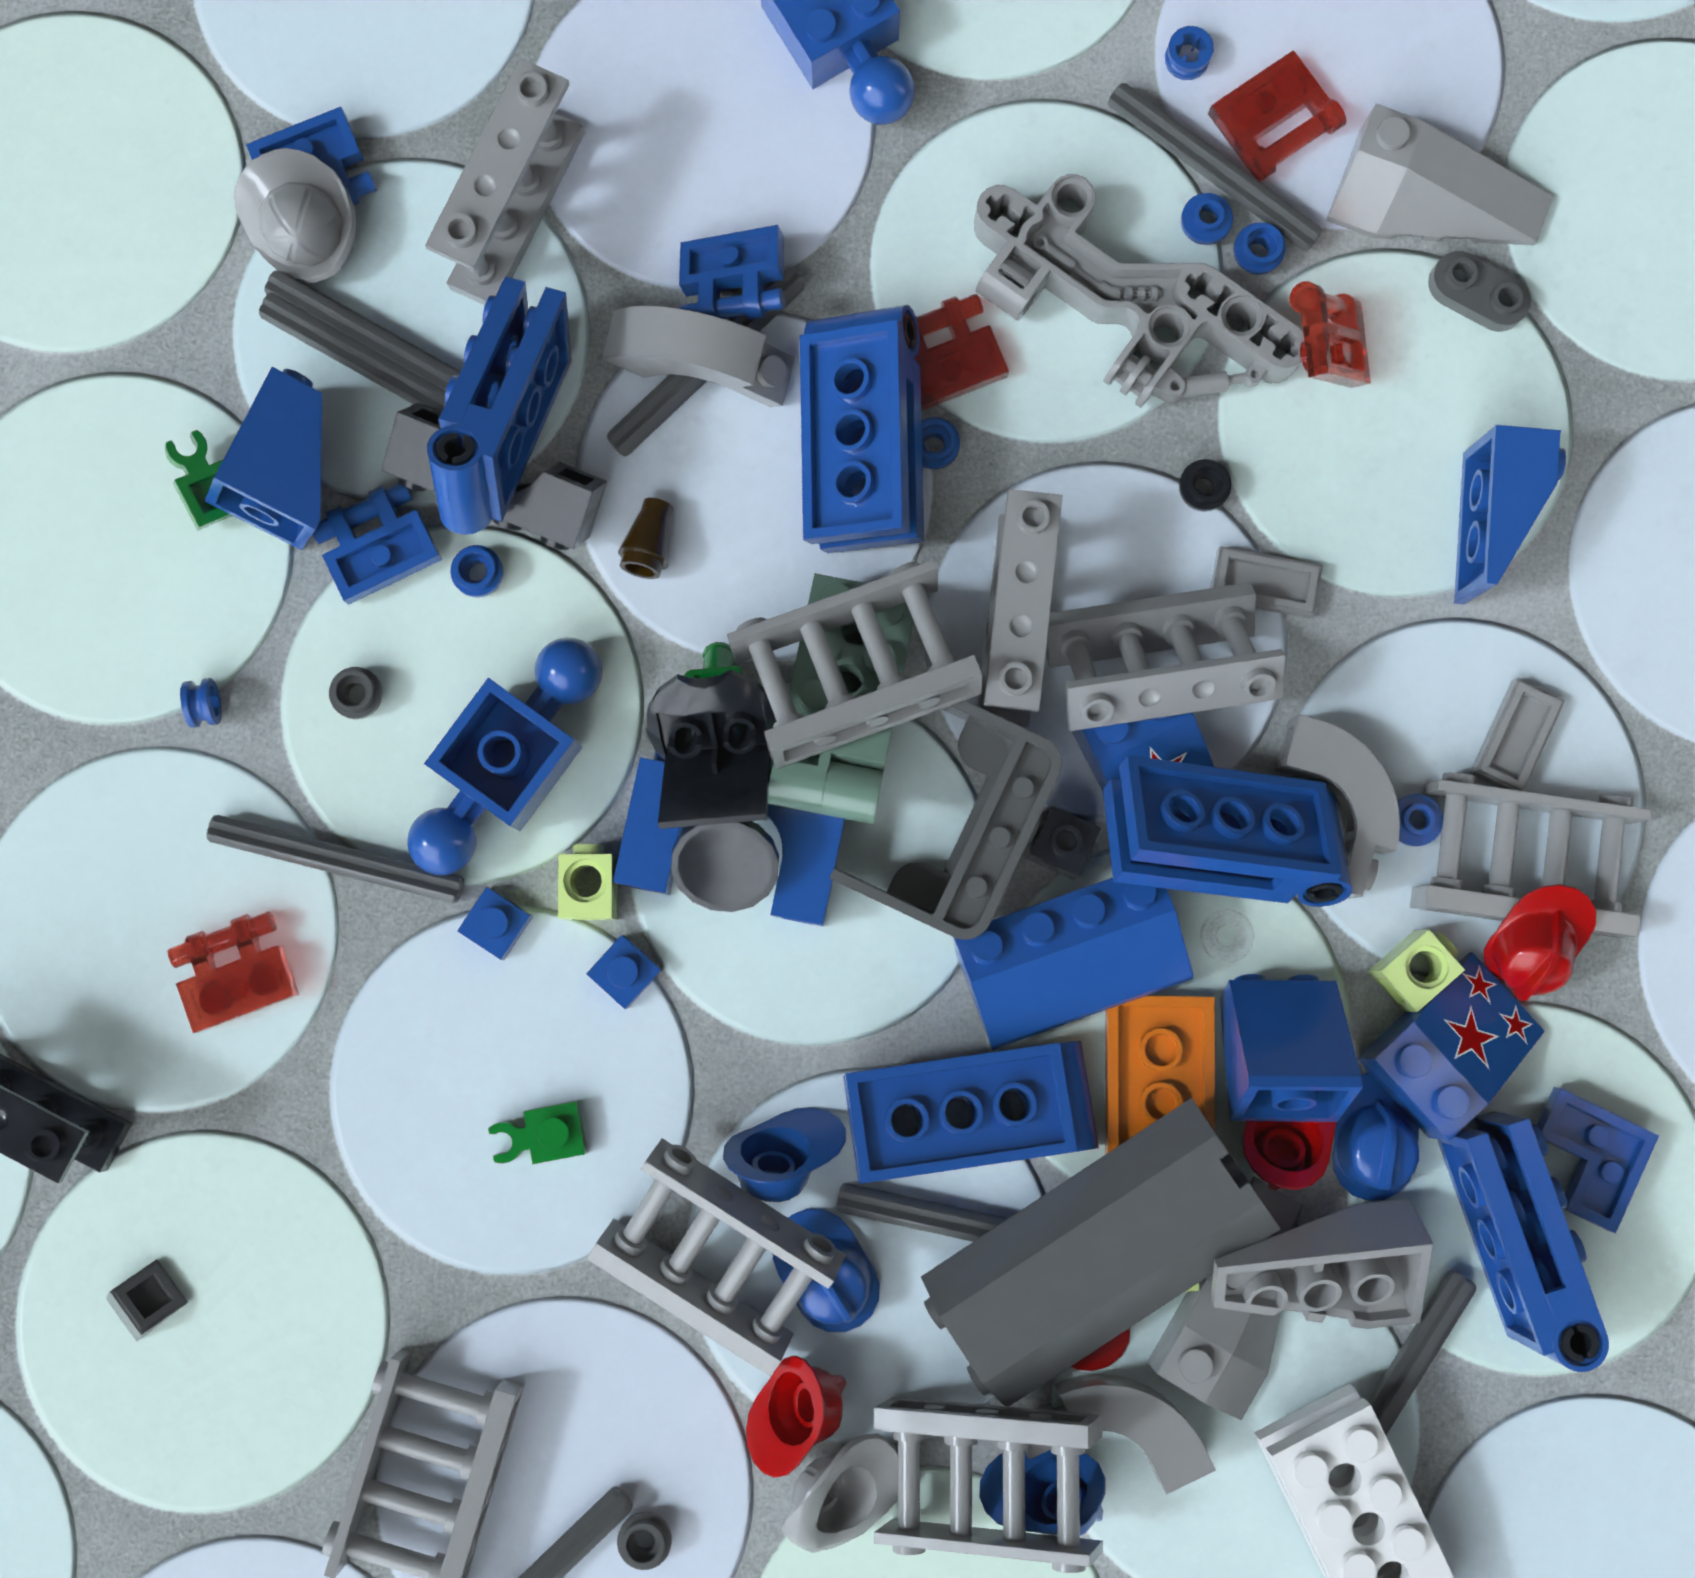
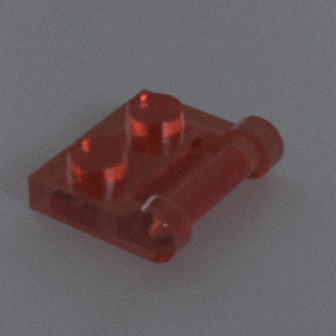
[1208,50,1347,181]
[1289,281,1371,388]

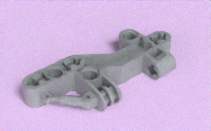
[974,174,1308,408]

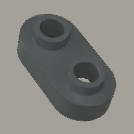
[1428,251,1531,332]

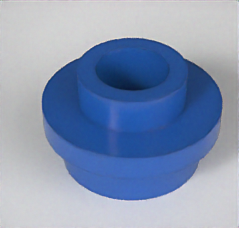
[1181,193,1233,245]
[1233,223,1286,275]
[922,417,960,470]
[450,545,504,598]
[1397,794,1443,847]

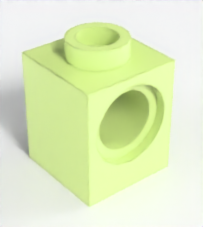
[558,844,618,920]
[1367,929,1465,1012]

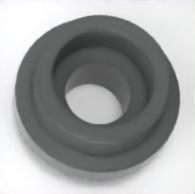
[329,667,383,719]
[617,1512,672,1570]

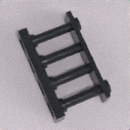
[0,1053,133,1183]

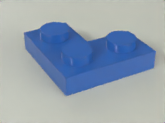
[1537,1087,1659,1234]

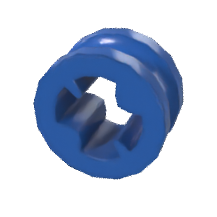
[1165,26,1214,80]
[180,678,222,728]

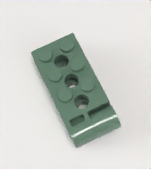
[768,573,914,824]

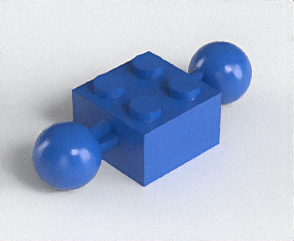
[761,0,915,125]
[407,637,602,875]

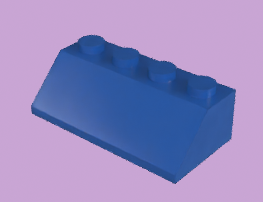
[953,878,1194,1050]

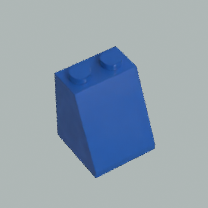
[205,366,322,550]
[1220,974,1363,1122]

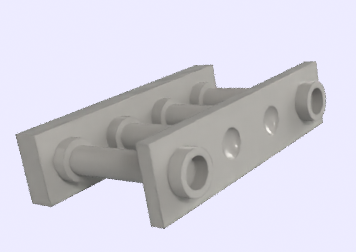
[425,58,585,306]
[978,489,1063,727]
[727,560,982,769]
[1045,582,1285,731]
[1410,772,1652,938]
[587,1138,846,1377]
[322,1348,524,1578]
[874,1397,1103,1573]

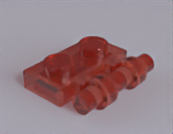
[913,294,1009,411]
[167,911,299,1033]

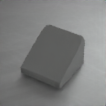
[106,1259,188,1341]

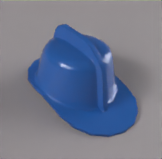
[1332,1073,1419,1201]
[723,1108,846,1202]
[773,1209,880,1332]
[979,1450,1106,1536]

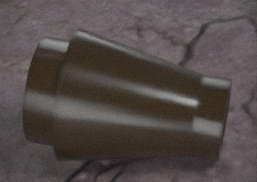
[618,498,674,579]

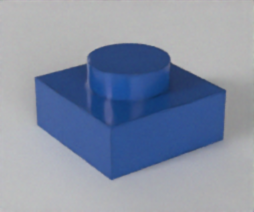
[457,887,533,960]
[586,935,662,1009]

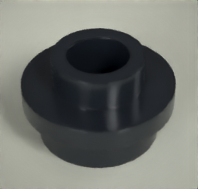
[1179,459,1232,512]

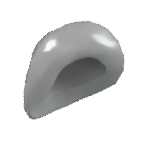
[234,148,356,283]
[781,1433,898,1553]

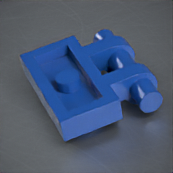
[246,106,377,206]
[679,225,785,320]
[313,483,442,605]

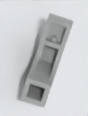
[601,306,794,407]
[1275,714,1400,899]
[1025,1374,1216,1494]

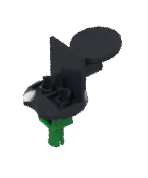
[646,642,779,912]

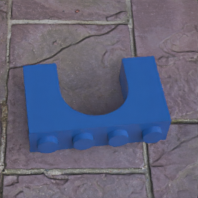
[613,752,846,927]

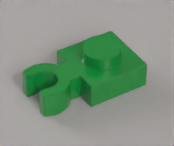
[165,430,232,531]
[488,1100,588,1165]

